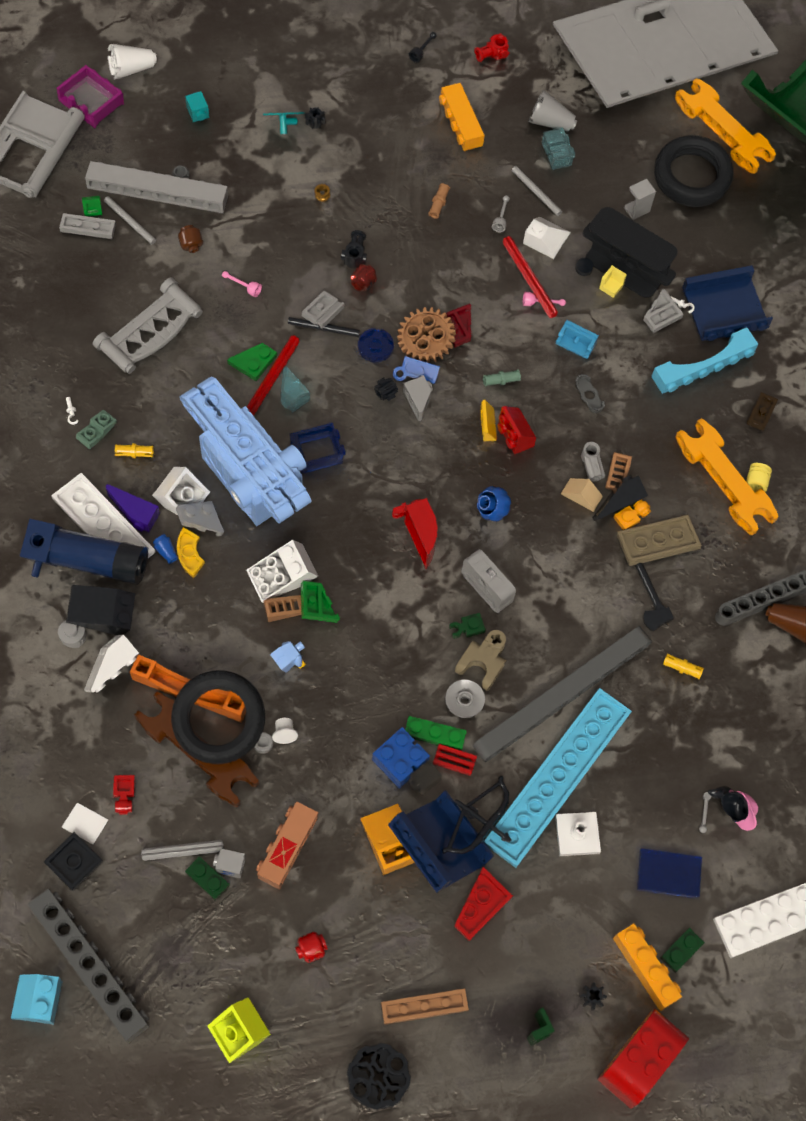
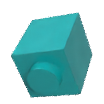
[185,91,209,122]

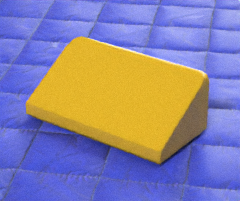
[480,400,497,441]

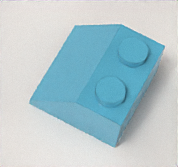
[11,974,63,1024]

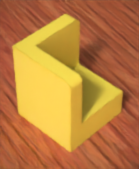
[599,265,627,298]

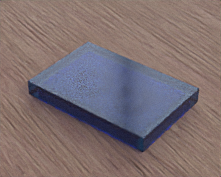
[637,848,702,899]

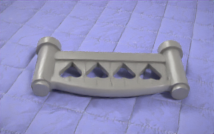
[92,277,203,374]

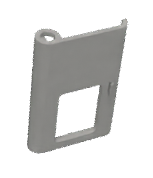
[0,91,85,198]

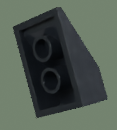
[66,585,135,635]

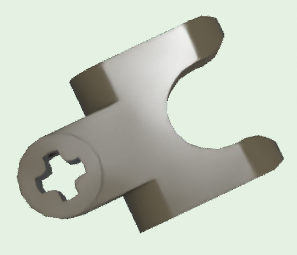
[455,630,507,691]

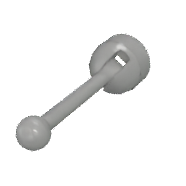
[492,195,510,232]

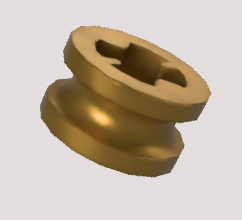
[314,184,330,201]

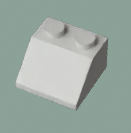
[152,467,210,515]

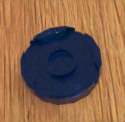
[358,328,394,362]

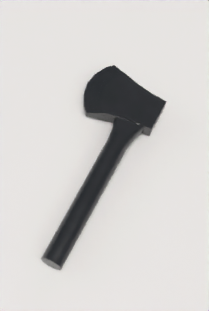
[635,563,674,631]

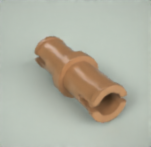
[428,183,450,219]

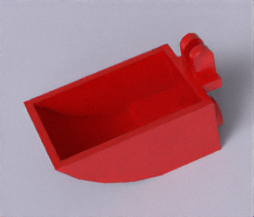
[392,498,437,569]

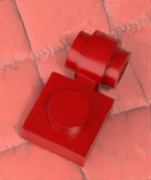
[113,775,135,815]

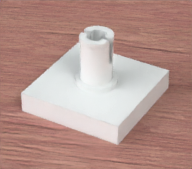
[555,812,601,856]

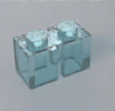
[542,128,575,170]

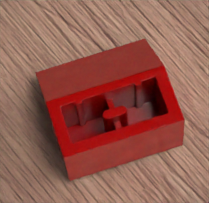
[497,406,536,454]

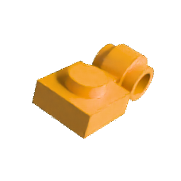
[613,499,651,530]

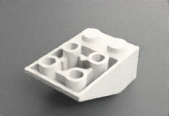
[247,540,318,603]
[84,635,139,693]

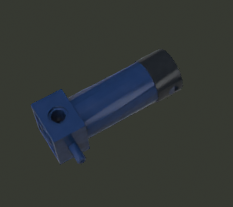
[20,519,148,585]

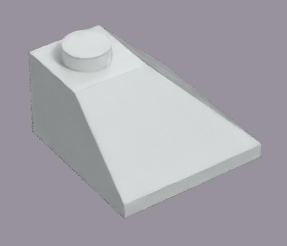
[523,217,570,259]

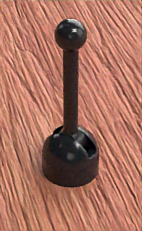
[409,32,437,63]

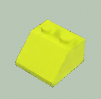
[208,997,271,1063]

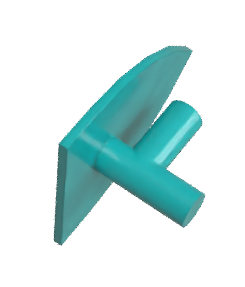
[263,112,305,134]

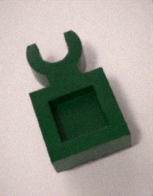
[449,613,486,639]

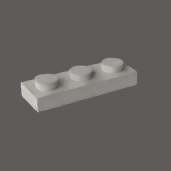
[59,213,116,239]

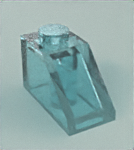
[280,366,310,413]

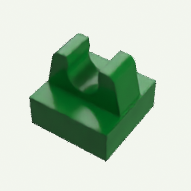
[82,196,102,217]

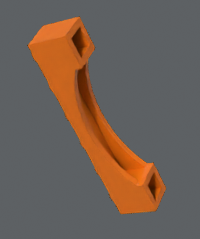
[130,654,246,723]

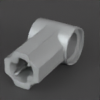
[581,442,605,482]

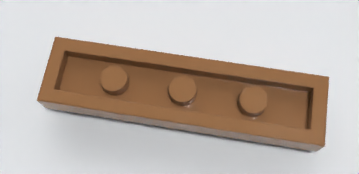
[381,989,469,1025]

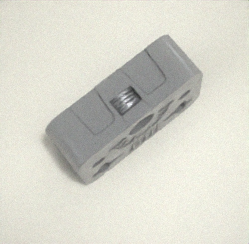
[461,549,516,613]

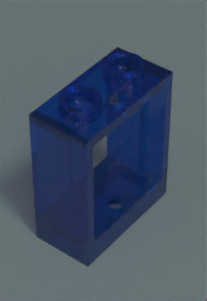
[289,422,346,474]

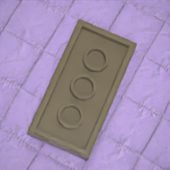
[617,515,702,566]

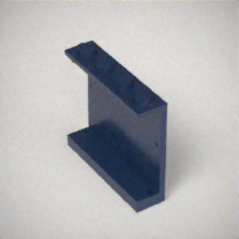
[682,265,773,341]
[388,790,494,893]

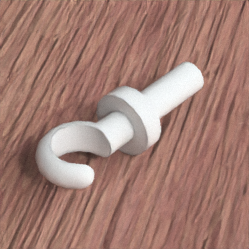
[670,296,695,313]
[66,397,78,425]

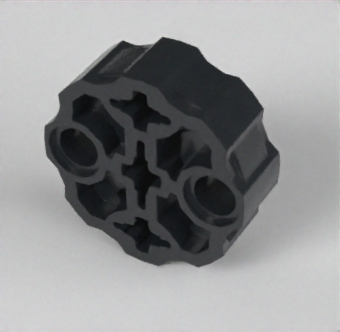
[347,1043,411,1111]

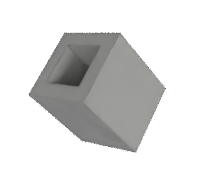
[213,849,246,878]

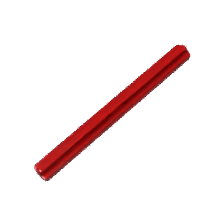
[503,236,558,318]
[247,335,299,416]

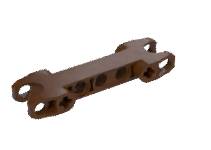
[134,691,259,808]

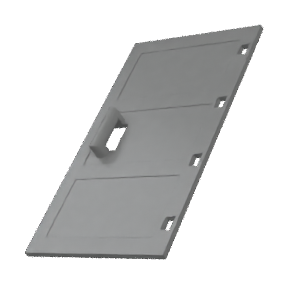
[553,0,778,108]

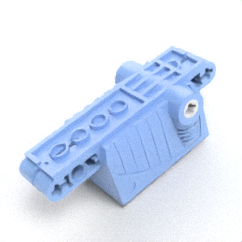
[179,376,312,526]

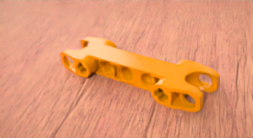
[675,78,776,174]
[675,418,779,535]

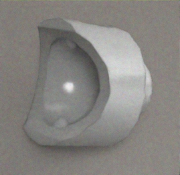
[58,620,86,648]

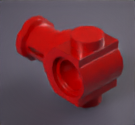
[474,33,509,62]

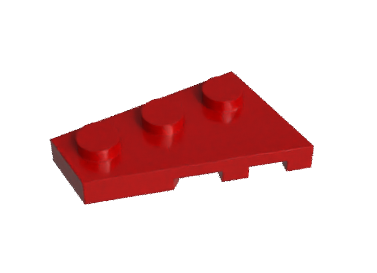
[454,867,513,941]

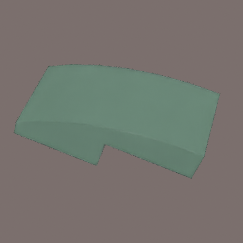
[76,410,117,449]

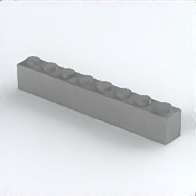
[85,161,228,213]

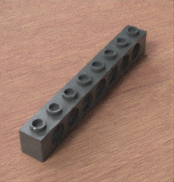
[28,888,149,1043]

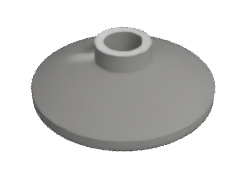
[445,680,485,718]

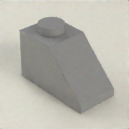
[403,375,433,422]

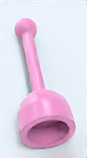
[222,271,262,297]
[523,292,566,306]

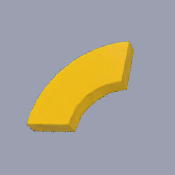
[177,527,205,578]

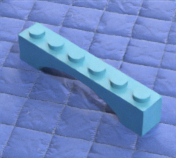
[651,327,758,394]

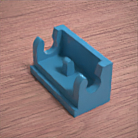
[555,320,599,359]

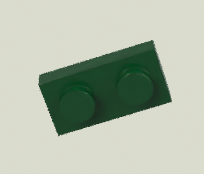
[185,856,230,901]
[660,927,705,973]

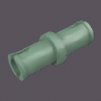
[483,370,521,387]

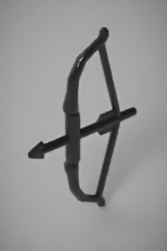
[442,776,512,854]

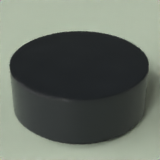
[575,258,594,276]

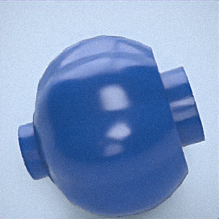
[477,486,511,522]

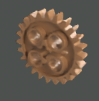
[397,307,456,363]

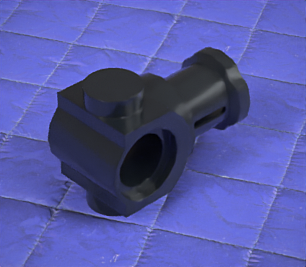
[341,230,367,268]

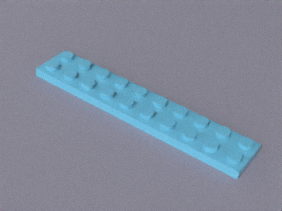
[484,688,632,868]

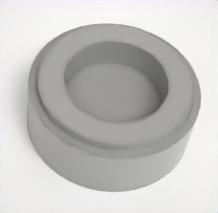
[254,732,273,753]

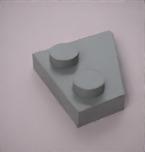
[643,289,684,333]
[176,501,224,536]

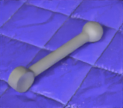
[699,792,711,833]

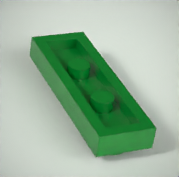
[405,716,467,751]

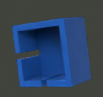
[372,727,430,789]

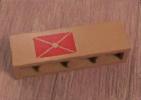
[256,801,318,890]

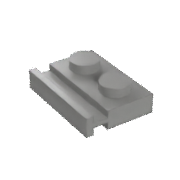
[302,291,345,329]

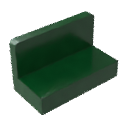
[527,1007,555,1046]

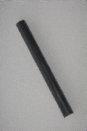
[288,317,360,337]

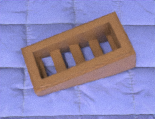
[605,452,632,490]
[263,595,301,622]

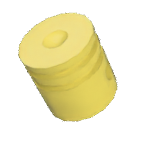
[746,463,772,492]

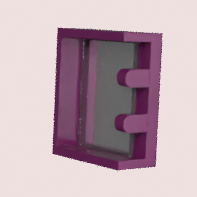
[57,65,124,128]

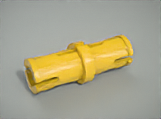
[115,443,154,458]
[663,653,704,680]

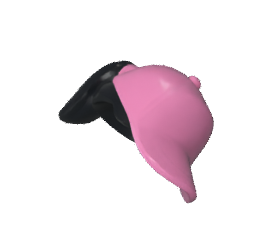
[708,786,758,831]

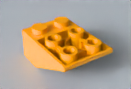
[360,804,415,875]

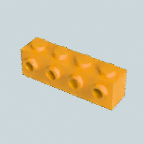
[439,83,484,151]
[613,924,682,1012]

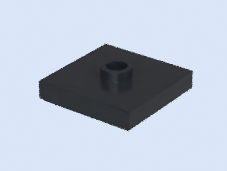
[43,832,104,891]

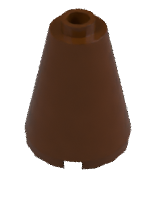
[766,603,806,643]

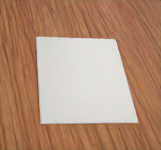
[62,803,108,844]

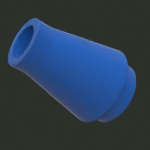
[153,534,179,564]

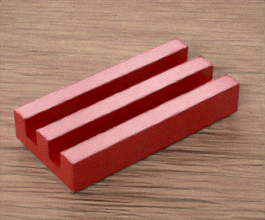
[433,744,477,776]

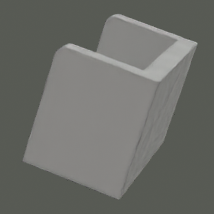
[624,179,656,220]

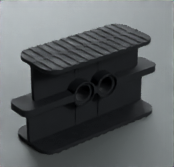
[583,207,678,298]

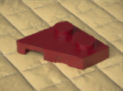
[446,304,471,347]

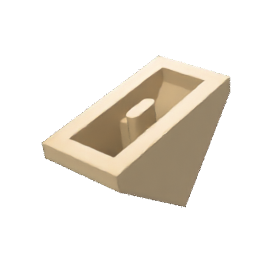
[561,478,603,512]

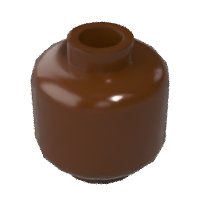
[178,225,203,253]

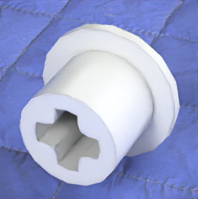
[272,718,298,744]

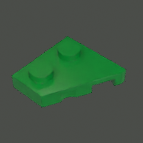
[227,343,277,381]
[301,581,340,623]

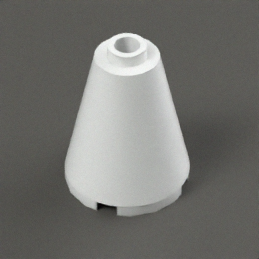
[108,44,157,79]

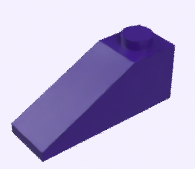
[106,484,160,533]

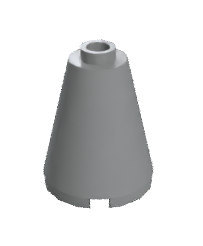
[528,90,577,132]

